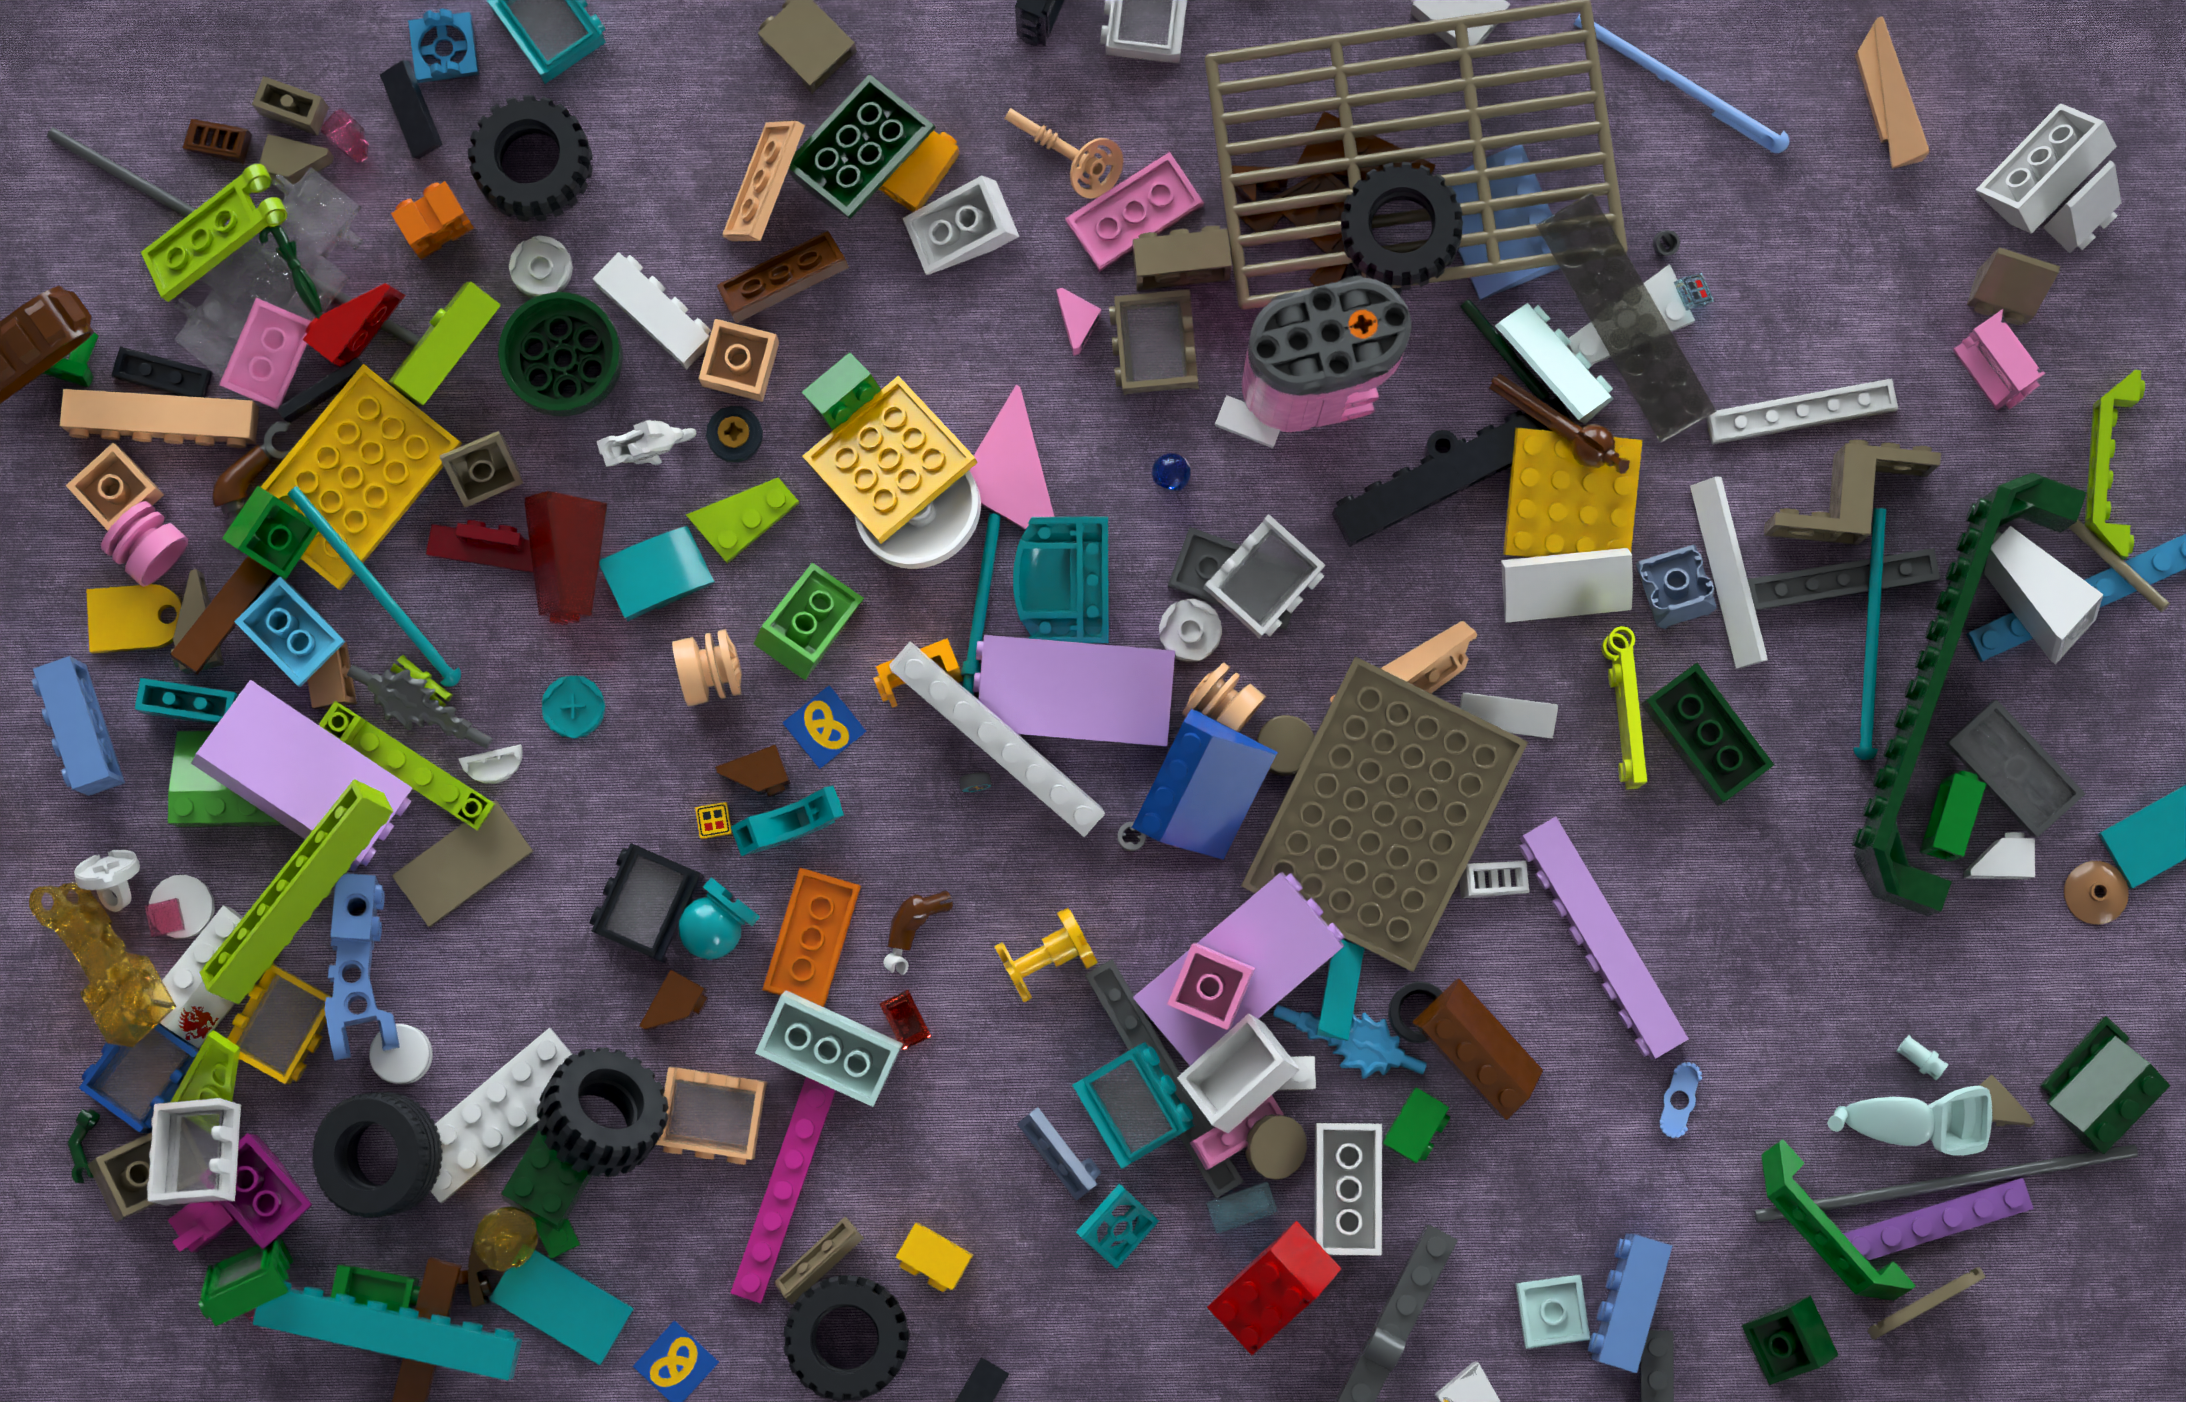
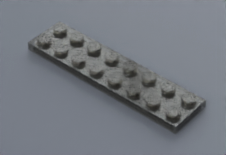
[1536,192,1716,443]

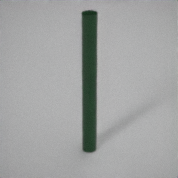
[1460,299,1550,399]

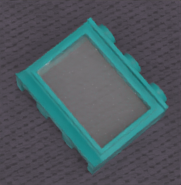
[487,0,606,84]
[1072,1042,1194,1169]

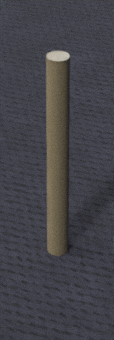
[2069,519,2170,612]

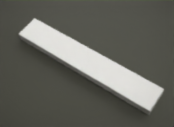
[1705,379,1898,445]
[1690,477,1768,669]

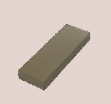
[774,1216,864,1305]

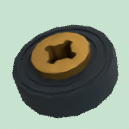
[706,406,763,463]

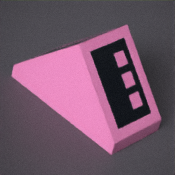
[1056,288,1101,356]

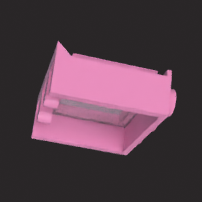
[1953,309,2045,411]

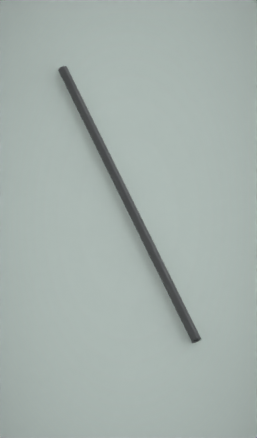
[47,127,421,348]

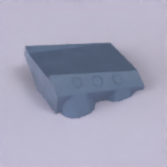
[1636,545,1717,629]

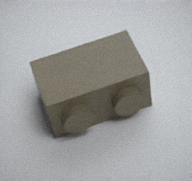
[252,76,329,136]

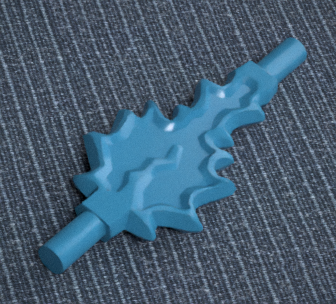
[1273,1004,1427,1079]

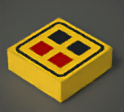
[695,802,732,840]

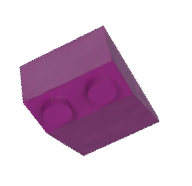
[199,1133,313,1250]

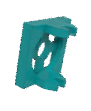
[1076,1184,1160,1269]

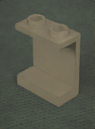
[758,0,857,94]

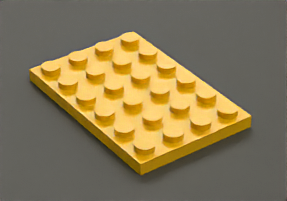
[261,364,462,591]

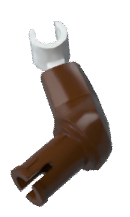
[884,890,953,975]

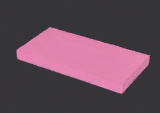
[1065,152,1204,272]

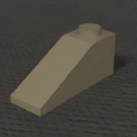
[171,569,224,674]

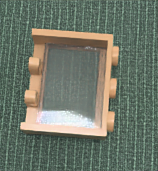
[656,1067,767,1165]

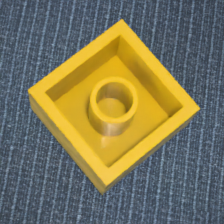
[896,1223,974,1292]

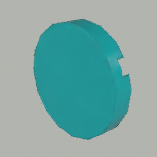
[542,675,606,739]

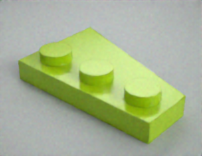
[686,477,799,564]
[170,1030,240,1134]

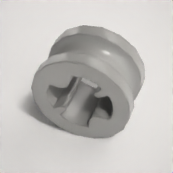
[1118,822,1146,851]

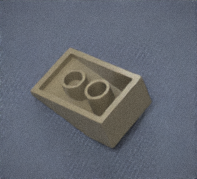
[1967,247,2060,325]
[88,1118,209,1223]

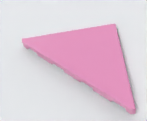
[969,385,1055,530]

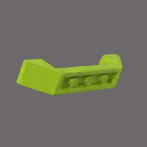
[2085,370,2145,560]
[319,701,496,831]

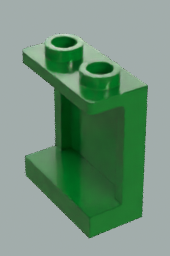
[331,1264,421,1312]

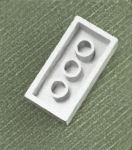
[1314,1123,1382,1255]

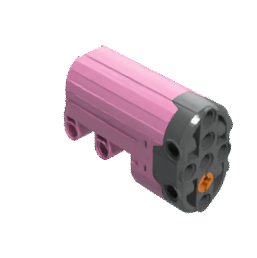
[1242,276,1411,432]

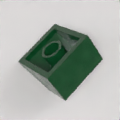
[1741,1295,1839,1385]

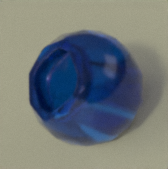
[1152,453,1191,491]

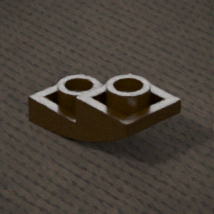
[468,1237,496,1308]

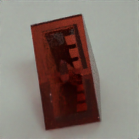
[879,990,932,1050]

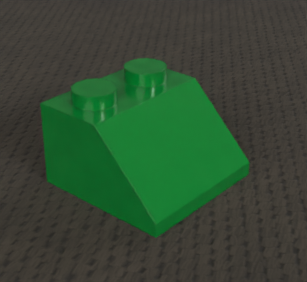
[222,486,318,580]

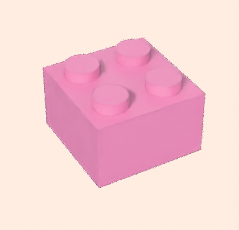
[1167,943,1255,1030]

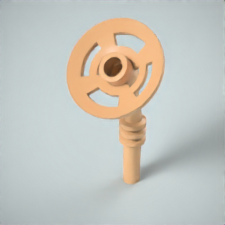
[1004,108,1123,199]

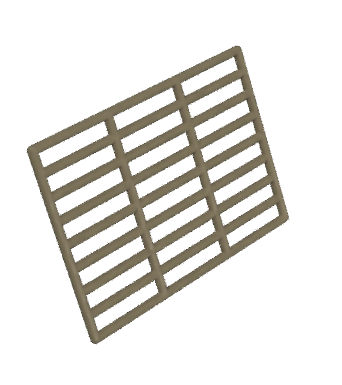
[1205,0,1628,310]

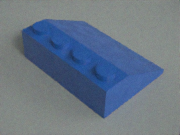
[1131,708,1278,860]

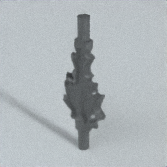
[347,664,493,749]

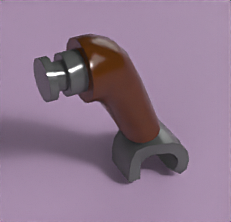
[212,421,292,525]

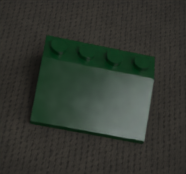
[788,74,936,219]

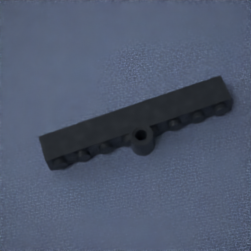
[1332,396,1571,547]

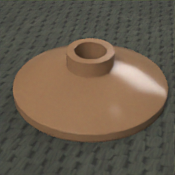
[2064,861,2129,925]

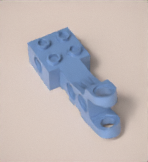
[325,873,400,1061]

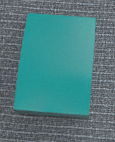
[598,526,715,622]

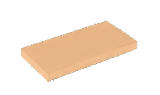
[722,121,805,241]

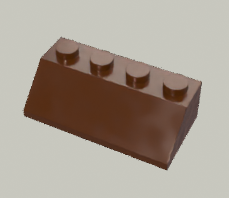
[1412,978,1543,1120]

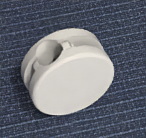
[369,1024,433,1085]

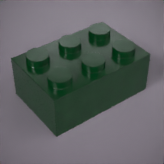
[501,1130,592,1231]

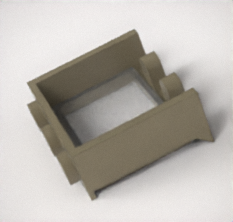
[1109,289,1199,395]

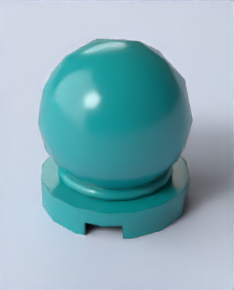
[679,877,760,960]

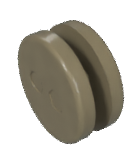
[1256,715,1314,776]

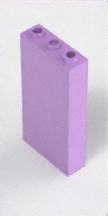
[973,635,1175,746]
[191,680,412,872]
[1133,872,1345,1066]

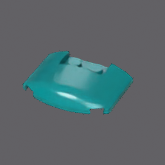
[1013,516,1109,643]

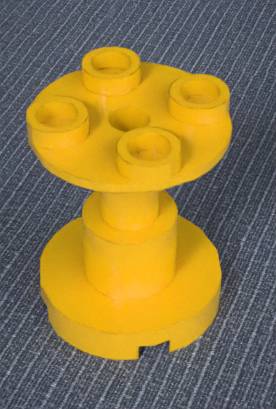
[994,908,1098,1003]

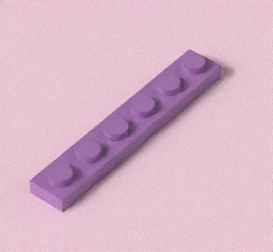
[1843,1178,2033,1261]

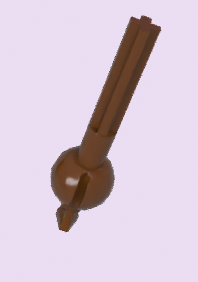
[1489,373,1630,474]

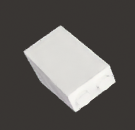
[1984,526,2103,665]

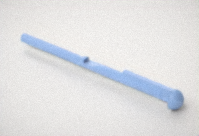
[1574,14,1789,153]

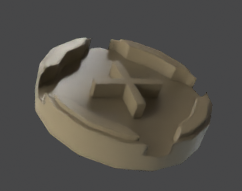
[1245,1114,1307,1180]

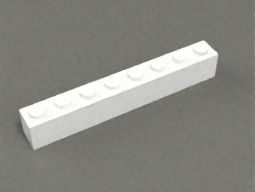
[889,641,1105,837]

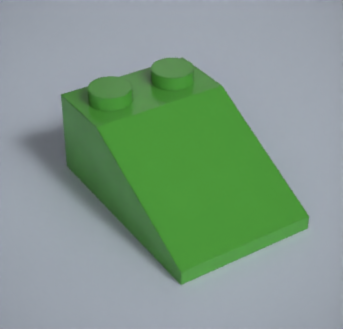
[753,562,864,680]

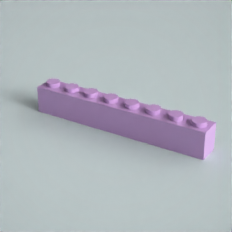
[1519,817,1688,1060]

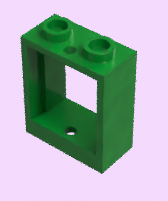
[1919,771,1986,862]

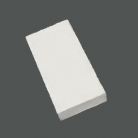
[1215,395,1280,448]

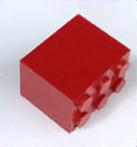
[1207,1221,1342,1355]

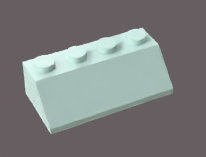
[1495,303,1614,424]
[755,990,903,1107]

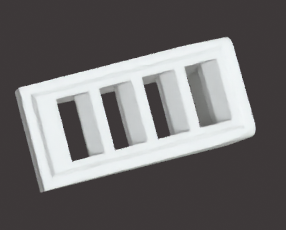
[1459,861,1529,898]

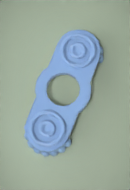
[1659,1062,1702,1138]

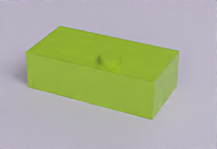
[387,281,501,406]

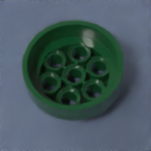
[498,292,623,417]

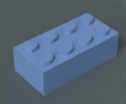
[32,656,125,796]
[1588,1234,1672,1373]

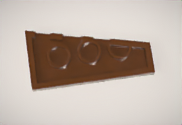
[1297,111,1436,182]

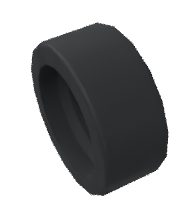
[1388,981,1443,1043]

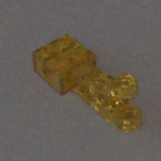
[29,882,177,1047]

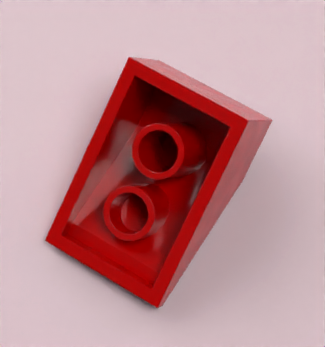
[303,283,406,367]

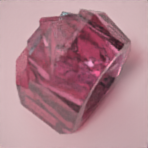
[321,109,369,164]

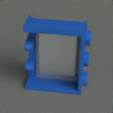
[79,1008,199,1134]

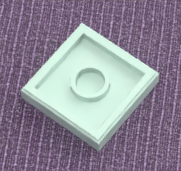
[1515,1275,1590,1349]

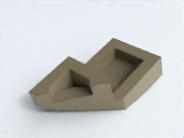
[1979,1074,2035,1127]

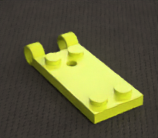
[1601,626,1647,789]

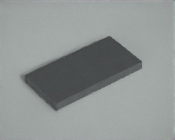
[1168,527,1306,630]

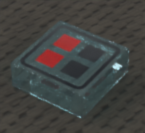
[1674,273,1714,311]

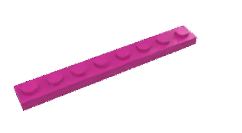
[730,1077,836,1304]

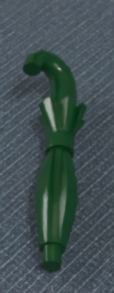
[259,225,323,319]

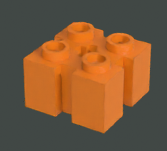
[391,181,474,260]

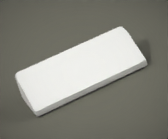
[1460,693,1558,739]

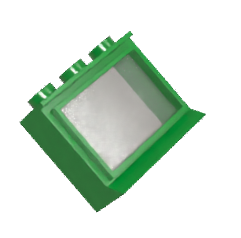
[198,1235,294,1327]

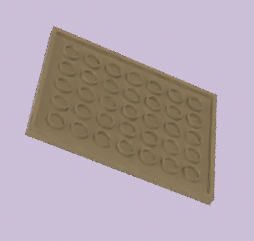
[1241,656,1528,972]

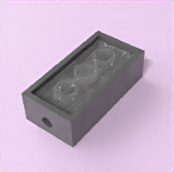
[1944,699,2086,837]

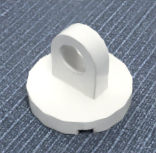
[74,850,140,912]

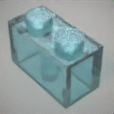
[1205,1181,1278,1234]

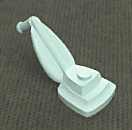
[1828,1086,1992,1156]

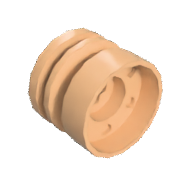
[672,629,742,707]
[1182,662,1266,732]

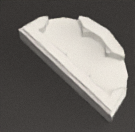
[459,744,522,784]

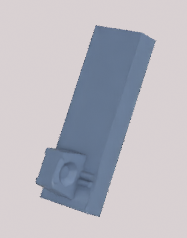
[1017,1107,1102,1201]

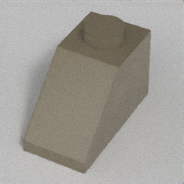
[259,134,334,187]

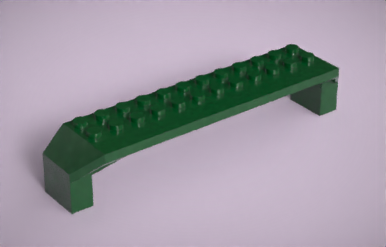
[1852,473,2087,916]

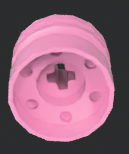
[101,501,188,587]

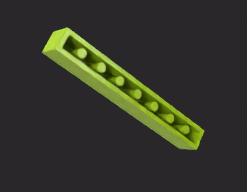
[199,779,394,1004]

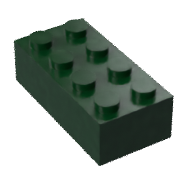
[1641,663,1774,807]

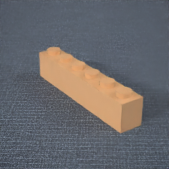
[60,389,259,448]

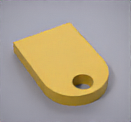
[86,584,182,654]

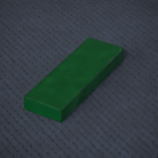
[2039,1016,2130,1097]

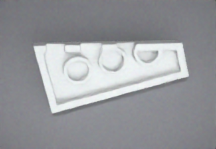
[1568,264,1695,364]

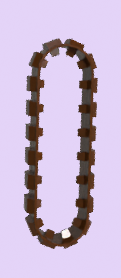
[0,286,94,404]

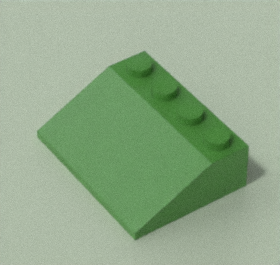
[168,731,284,827]

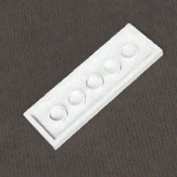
[431,1028,572,1203]

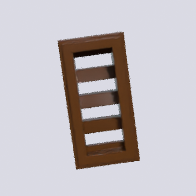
[183,119,252,164]

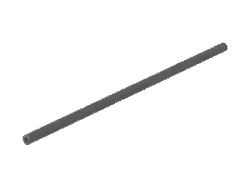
[1754,1144,2138,1223]

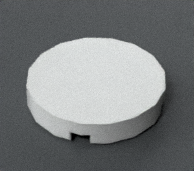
[509,236,573,298]
[1159,599,1222,663]
[149,875,215,939]

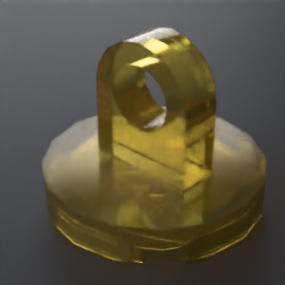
[474,1206,538,1272]

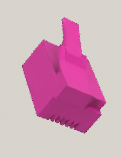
[167,1201,238,1253]

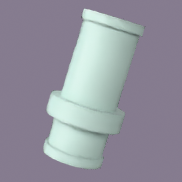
[1896,1035,1948,1081]

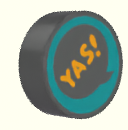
[959,772,992,793]

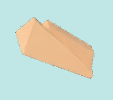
[1855,16,1929,169]
[1330,621,1477,703]

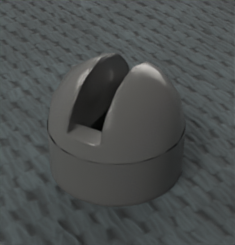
[1652,230,1680,256]

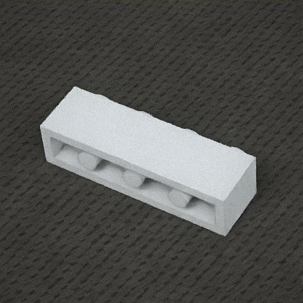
[593,252,711,370]

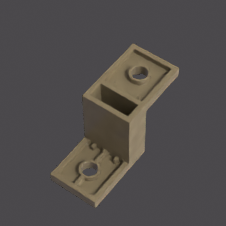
[1764,440,1941,545]

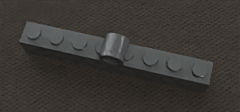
[1334,1224,1458,1402]

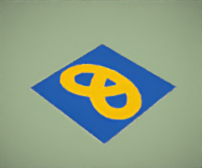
[782,685,867,769]
[633,1320,719,1402]

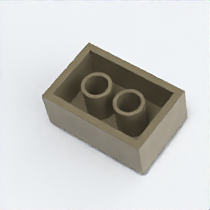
[1132,226,1232,291]

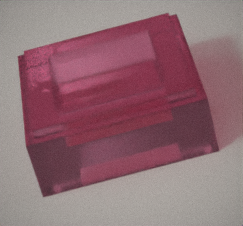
[145,898,185,938]

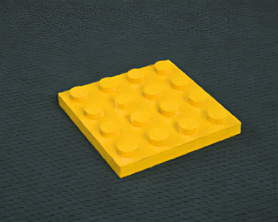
[802,376,978,544]
[1503,428,1642,557]

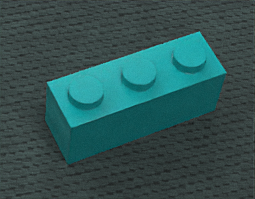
[134,678,239,725]

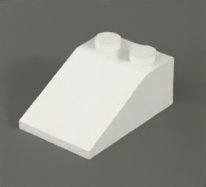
[2043,160,2121,253]
[902,176,1020,275]

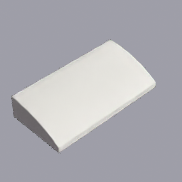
[1501,548,1633,623]

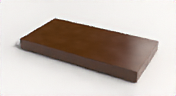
[717,231,849,323]

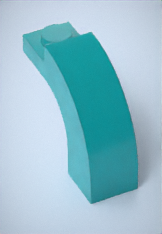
[731,785,844,857]

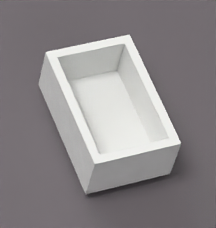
[1177,1014,1300,1134]

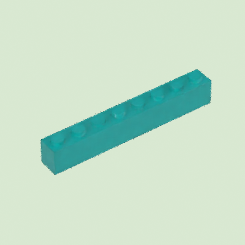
[252,1281,522,1381]

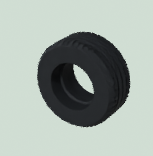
[312,1092,443,1218]

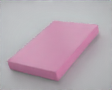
[219,298,311,409]

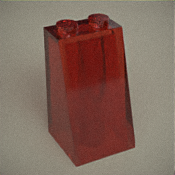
[524,491,607,625]

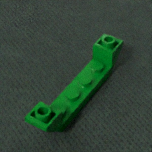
[1761,1139,1916,1301]

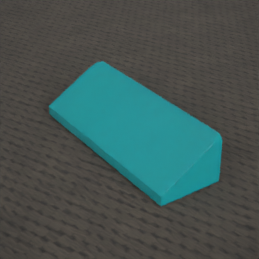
[1316,940,1364,1041]

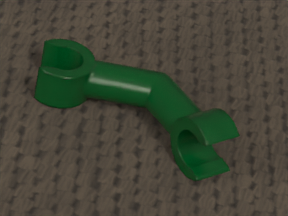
[68,1109,100,1183]

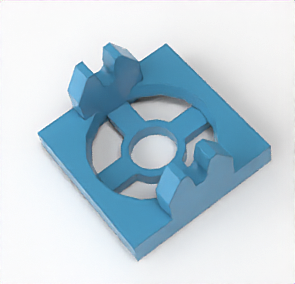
[408,8,479,83]

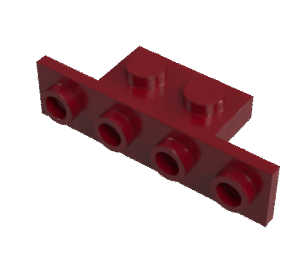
[426,520,557,576]

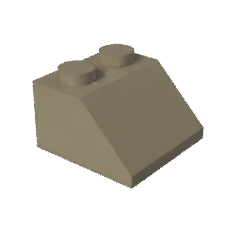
[440,431,523,508]

